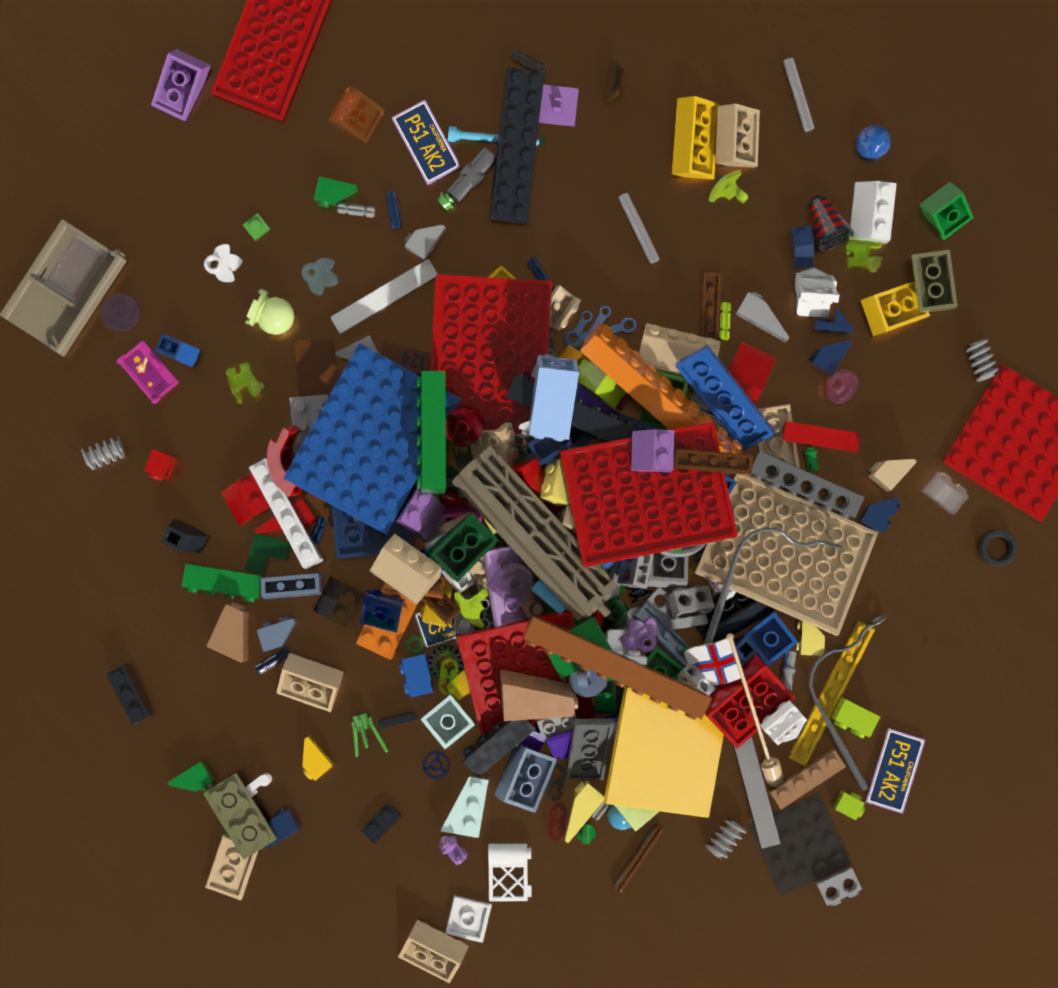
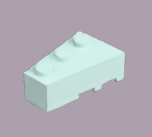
[441,775,489,838]

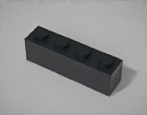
[462,719,536,778]

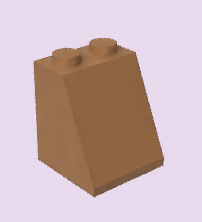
[206,602,249,663]

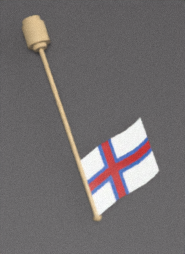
[684,633,784,787]

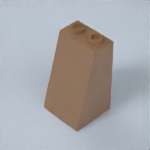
[500,670,578,721]

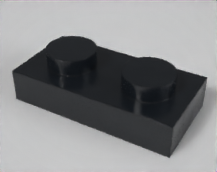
[361,802,402,844]

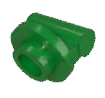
[576,823,596,844]

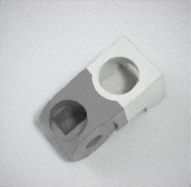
[678,664,715,695]

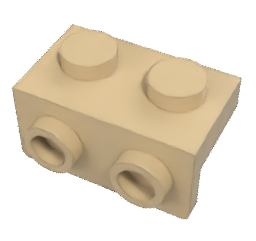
[550,285,581,331]

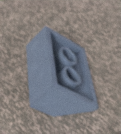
[494,743,557,813]

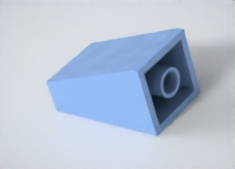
[529,356,579,441]

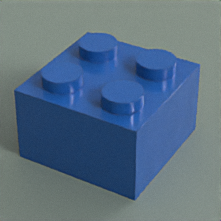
[742,612,798,666]
[399,653,434,697]

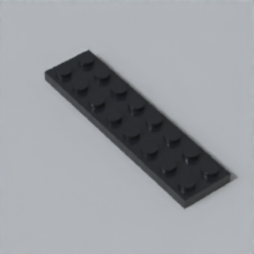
[489,67,544,225]

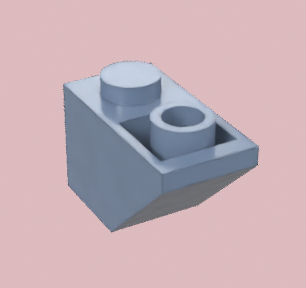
[257,616,297,652]

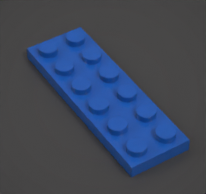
[675,344,775,451]

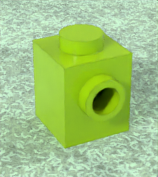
[833,790,865,820]

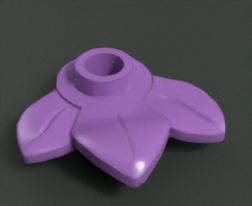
[620,618,657,652]

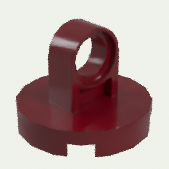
[445,408,482,447]

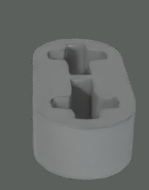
[670,614,708,629]

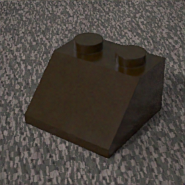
[313,576,365,628]

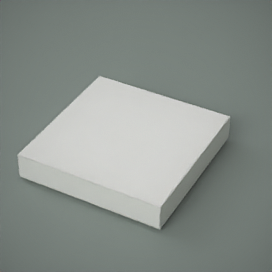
[445,895,492,943]

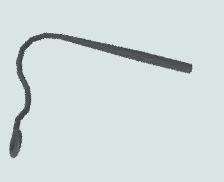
[704,528,843,644]
[809,615,886,791]

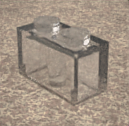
[921,472,969,515]

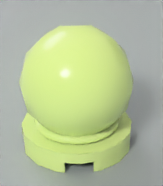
[245,289,294,335]

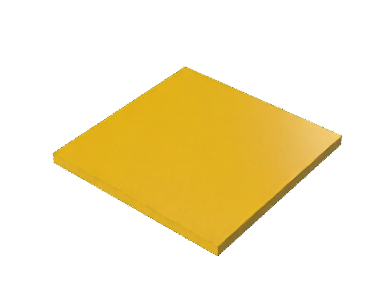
[603,687,724,818]

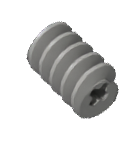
[966,339,999,382]
[81,435,125,470]
[706,819,747,862]

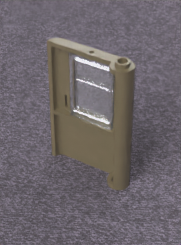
[0,219,127,357]

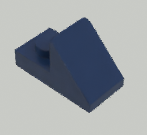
[813,308,854,334]

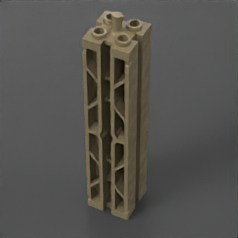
[452,446,617,621]

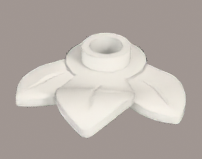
[204,244,243,282]

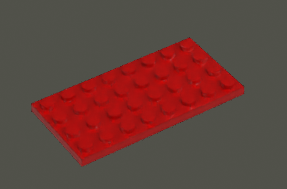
[211,0,331,122]

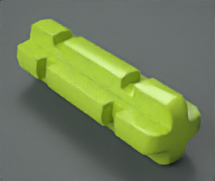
[719,302,731,340]

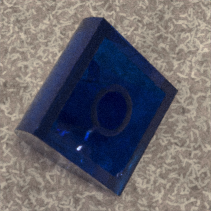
[359,589,405,633]

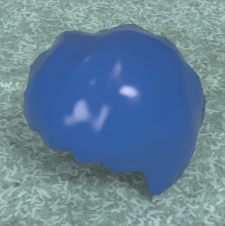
[856,125,891,159]

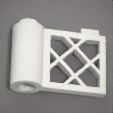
[488,843,531,901]

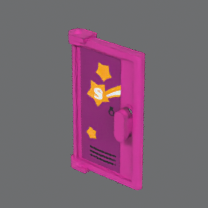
[116,340,179,405]

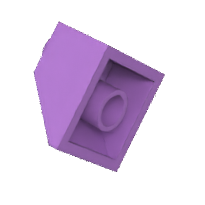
[631,429,674,472]
[394,488,445,542]

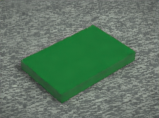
[547,617,613,679]

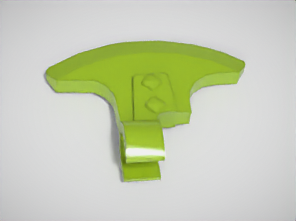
[709,170,748,204]
[454,588,489,628]

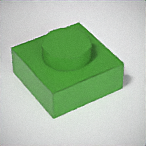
[243,213,270,241]

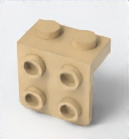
[470,423,519,466]

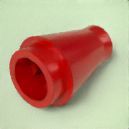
[440,487,468,506]

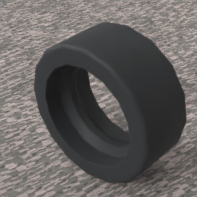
[979,530,1018,566]

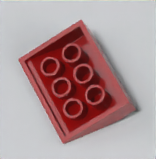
[705,654,795,749]

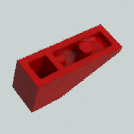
[254,498,317,534]

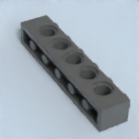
[751,450,864,519]

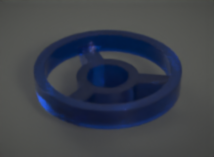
[422,752,450,779]

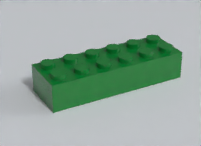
[417,371,446,493]

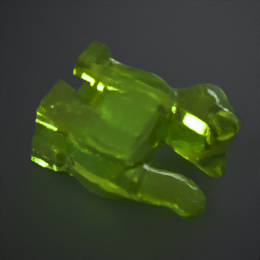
[846,241,883,272]
[226,363,263,403]

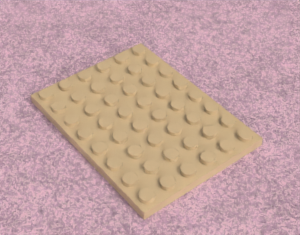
[695,474,878,636]

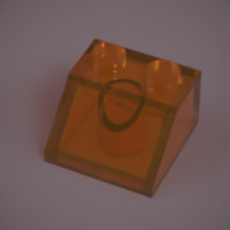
[328,87,385,143]

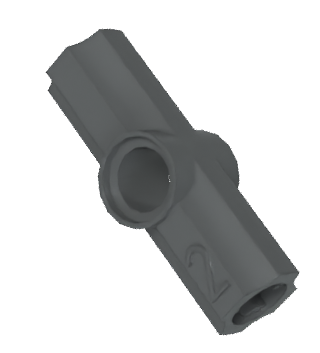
[447,148,496,202]

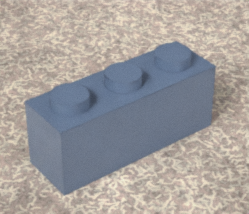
[261,573,322,599]

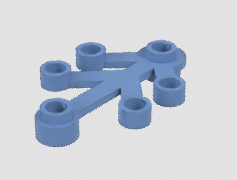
[563,306,636,349]

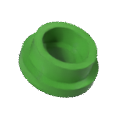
[437,192,455,210]
[405,635,424,654]

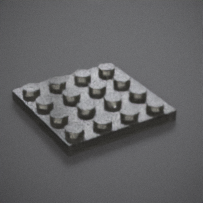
[749,792,851,895]

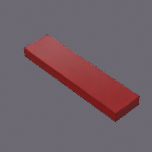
[782,421,860,452]

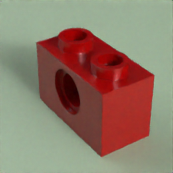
[144,449,177,481]

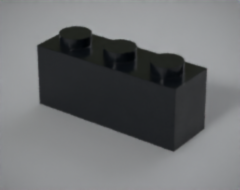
[106,664,153,725]

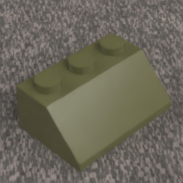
[911,250,958,312]

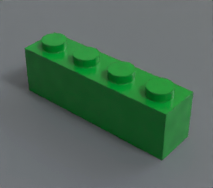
[182,564,264,602]

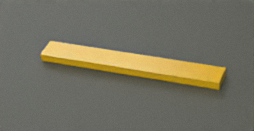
[788,621,875,767]

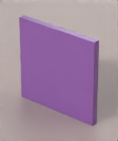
[539,85,579,127]

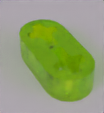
[439,658,459,695]

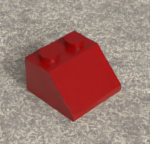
[221,473,271,526]

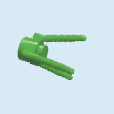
[351,713,388,757]

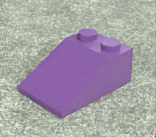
[151,49,211,121]

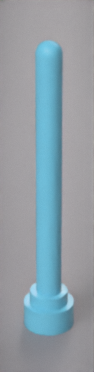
[448,126,539,146]

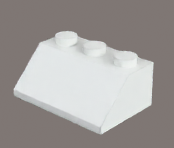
[849,181,897,244]

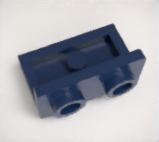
[527,435,573,466]

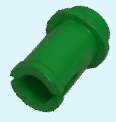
[803,447,820,472]

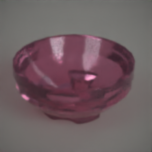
[826,370,858,404]

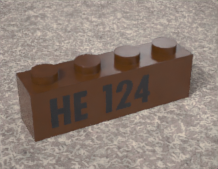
[380,342,432,376]

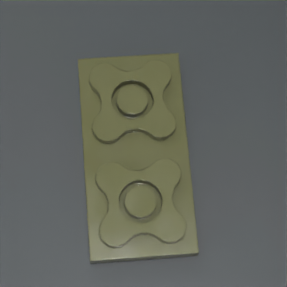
[203,773,278,860]

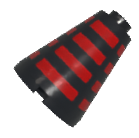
[809,195,854,251]

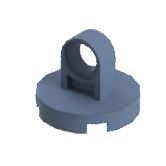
[568,669,608,697]

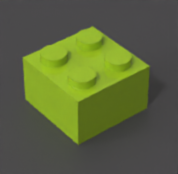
[577,359,626,409]
[831,697,880,738]

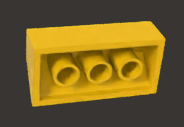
[672,96,720,179]

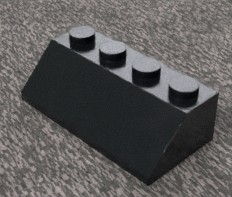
[694,592,775,643]

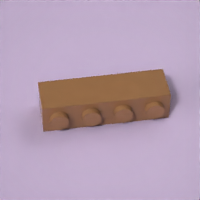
[768,749,846,809]

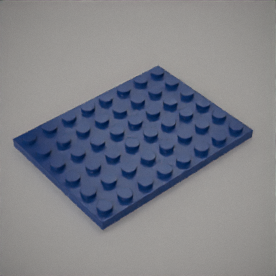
[283,343,461,535]

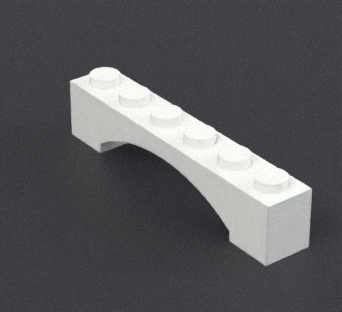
[249,458,324,570]

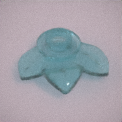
[301,258,338,295]

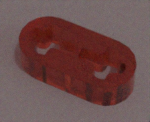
[547,803,567,840]

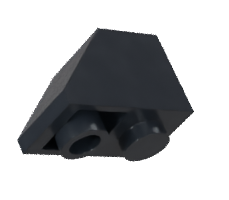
[161,519,209,553]

